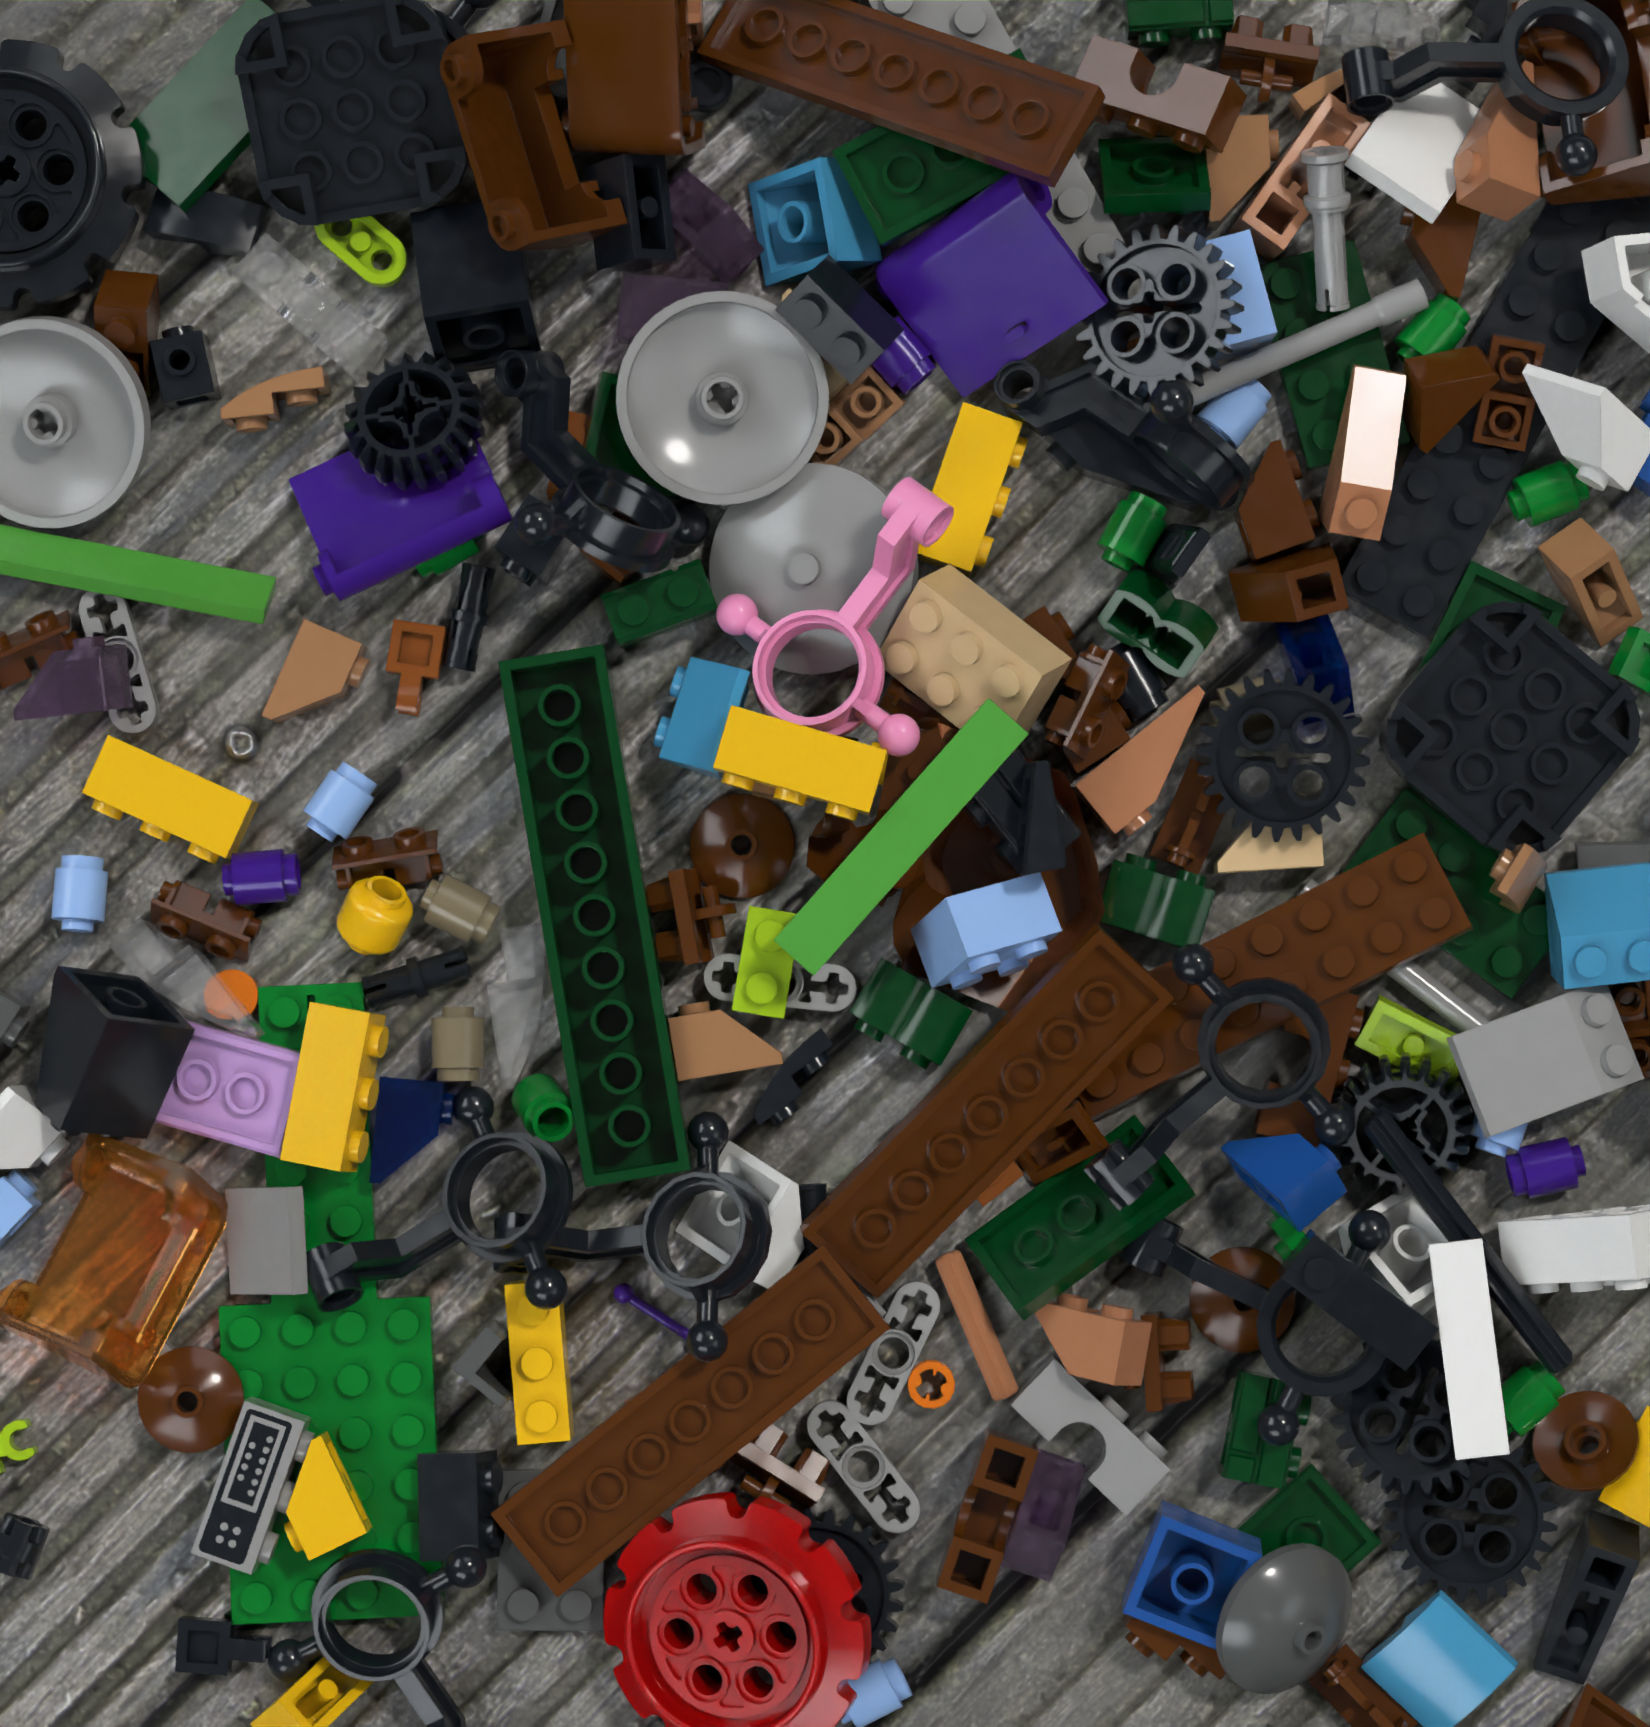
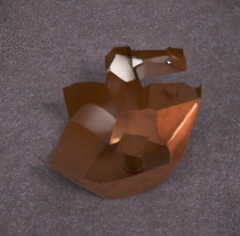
[807,717,1105,1011]

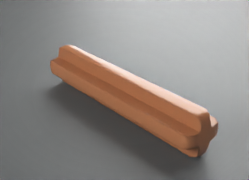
[935,1250,1018,1401]

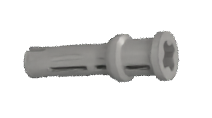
[1300,146,1351,312]

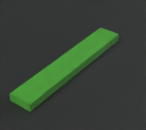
[0,524,276,624]
[774,698,1029,976]

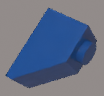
[1221,1133,1347,1232]

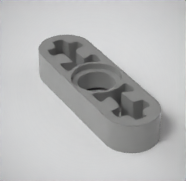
[79,591,160,735]
[704,954,856,1012]
[847,1280,940,1425]
[807,1399,920,1533]

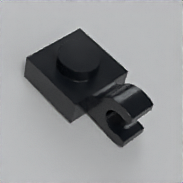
[175,1616,273,1676]

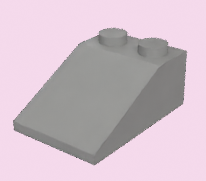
[1446,985,1644,1138]

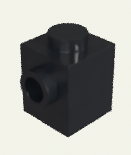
[150,325,222,410]

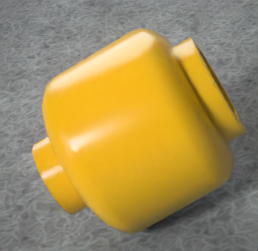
[337,876,413,955]

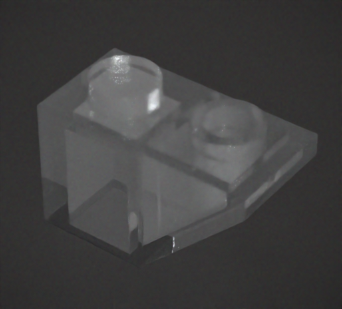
[1321,0,1443,60]

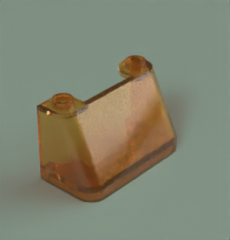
[0,1133,228,1389]

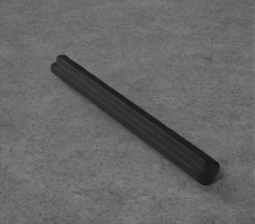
[1364,1111,1573,1374]

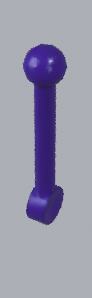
[613,1283,689,1340]

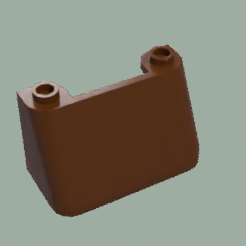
[561,0,705,155]
[1512,0,1650,205]
[440,19,628,251]

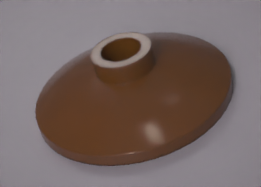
[690,794,795,899]
[1189,1246,1295,1353]
[137,1346,244,1453]
[1532,1391,1639,1492]

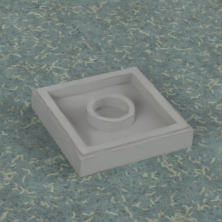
[225,1186,308,1295]

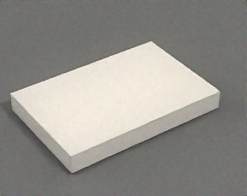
[1344,83,1480,224]

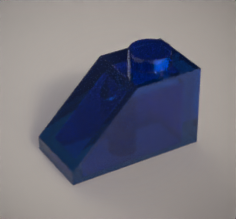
[1273,614,1355,725]
[369,1076,456,1184]

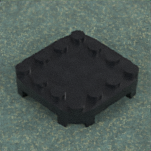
[235,0,468,226]
[1379,601,1641,855]

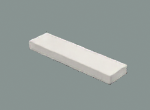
[1428,1238,1510,1460]

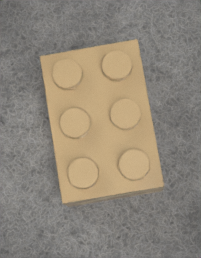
[880,564,1072,732]

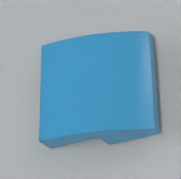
[1361,1590,1518,1727]

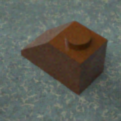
[1399,190,1481,303]

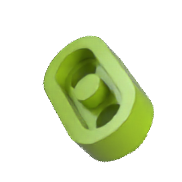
[314,216,409,288]

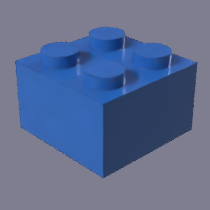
[1122,1500,1262,1650]

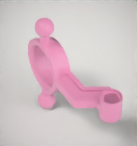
[716,477,954,757]

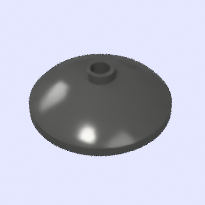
[1216,1543,1352,1694]

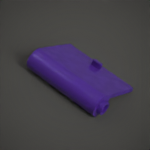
[876,172,1109,398]
[288,430,513,602]

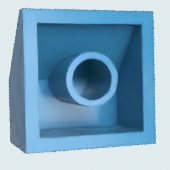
[748,157,882,286]
[653,657,752,779]
[1544,861,1650,989]

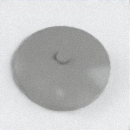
[616,291,829,505]
[0,316,151,528]
[709,463,918,674]

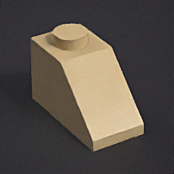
[1213,794,1324,874]

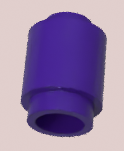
[871,316,937,395]
[222,849,301,906]
[1504,1137,1586,1199]

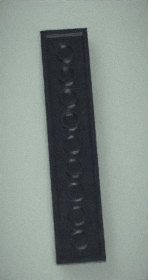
[1341,196,1650,640]

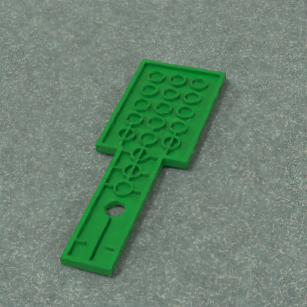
[218,982,445,1625]

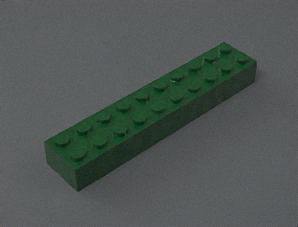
[498,644,693,1188]

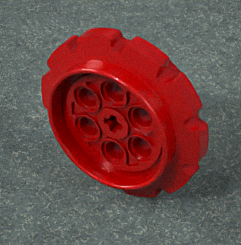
[603,1492,872,1727]

